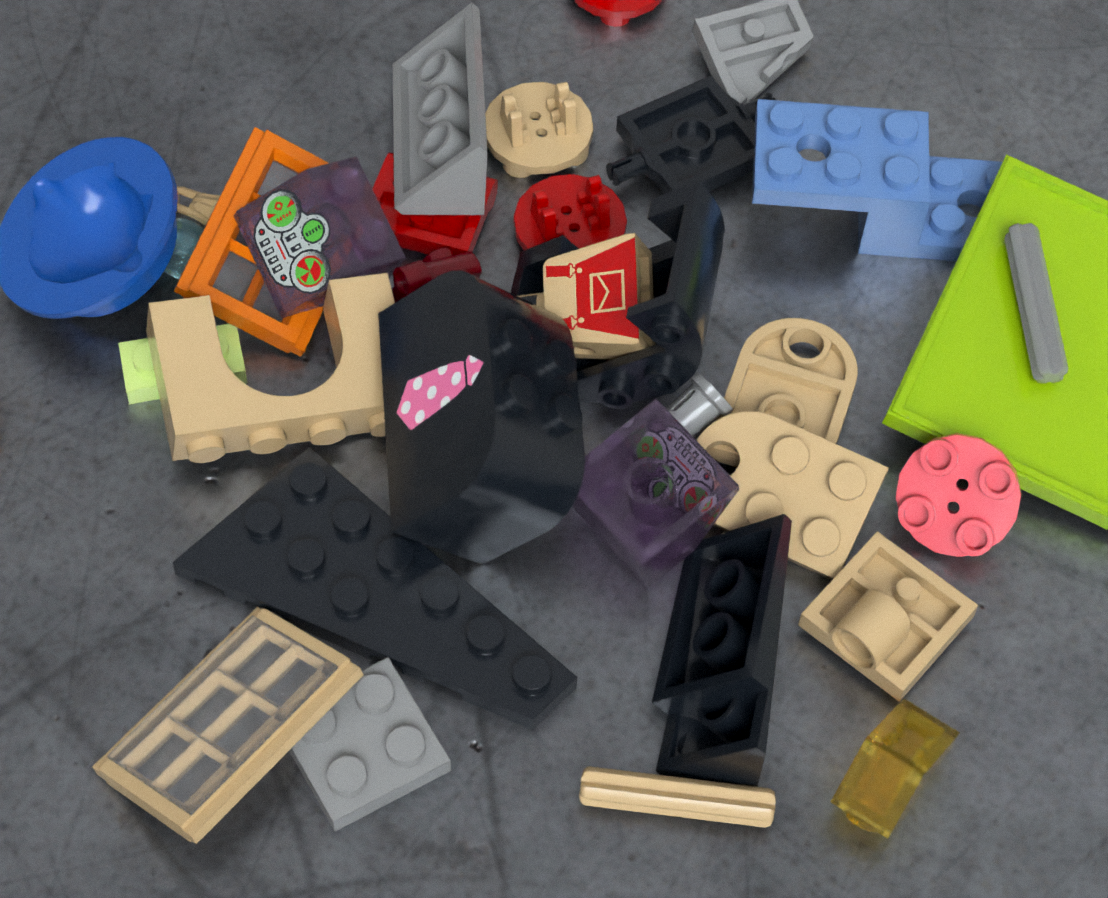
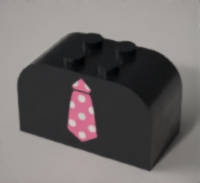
[378,271,585,564]

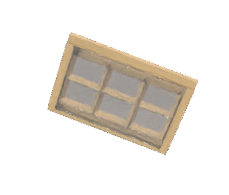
[92,607,363,844]

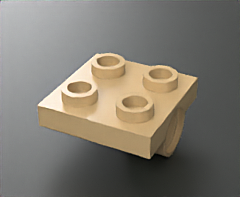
[798,531,978,702]

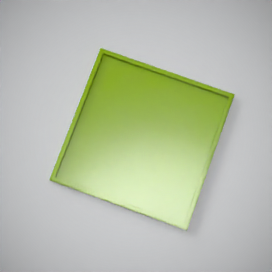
[882,154,1108,530]

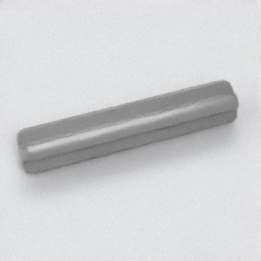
[1004,223,1069,384]

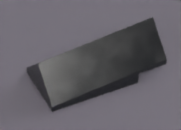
[652,514,792,787]

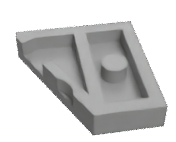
[692,0,814,104]

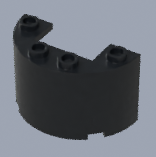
[510,181,725,409]

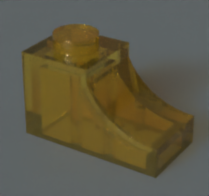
[831,699,960,839]

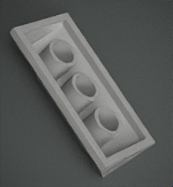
[392,2,488,215]

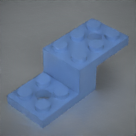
[752,99,1027,261]

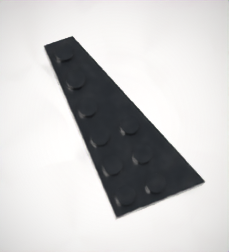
[172,447,577,730]

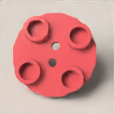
[895,433,1022,557]

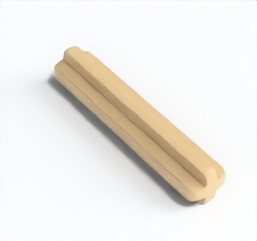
[579,766,776,828]

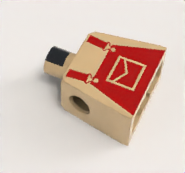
[518,233,655,360]

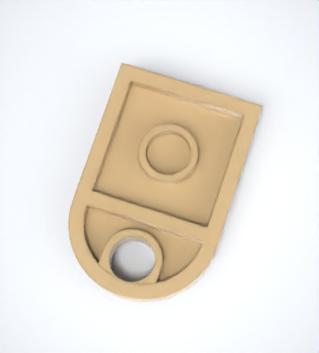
[705,318,858,468]
[694,411,889,580]

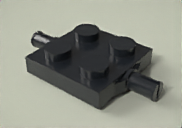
[606,75,776,194]

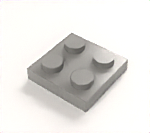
[289,657,451,832]

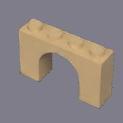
[146,273,395,463]

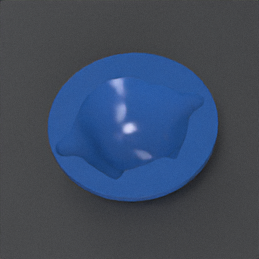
[0,137,178,319]

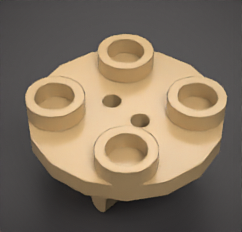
[485,82,593,178]

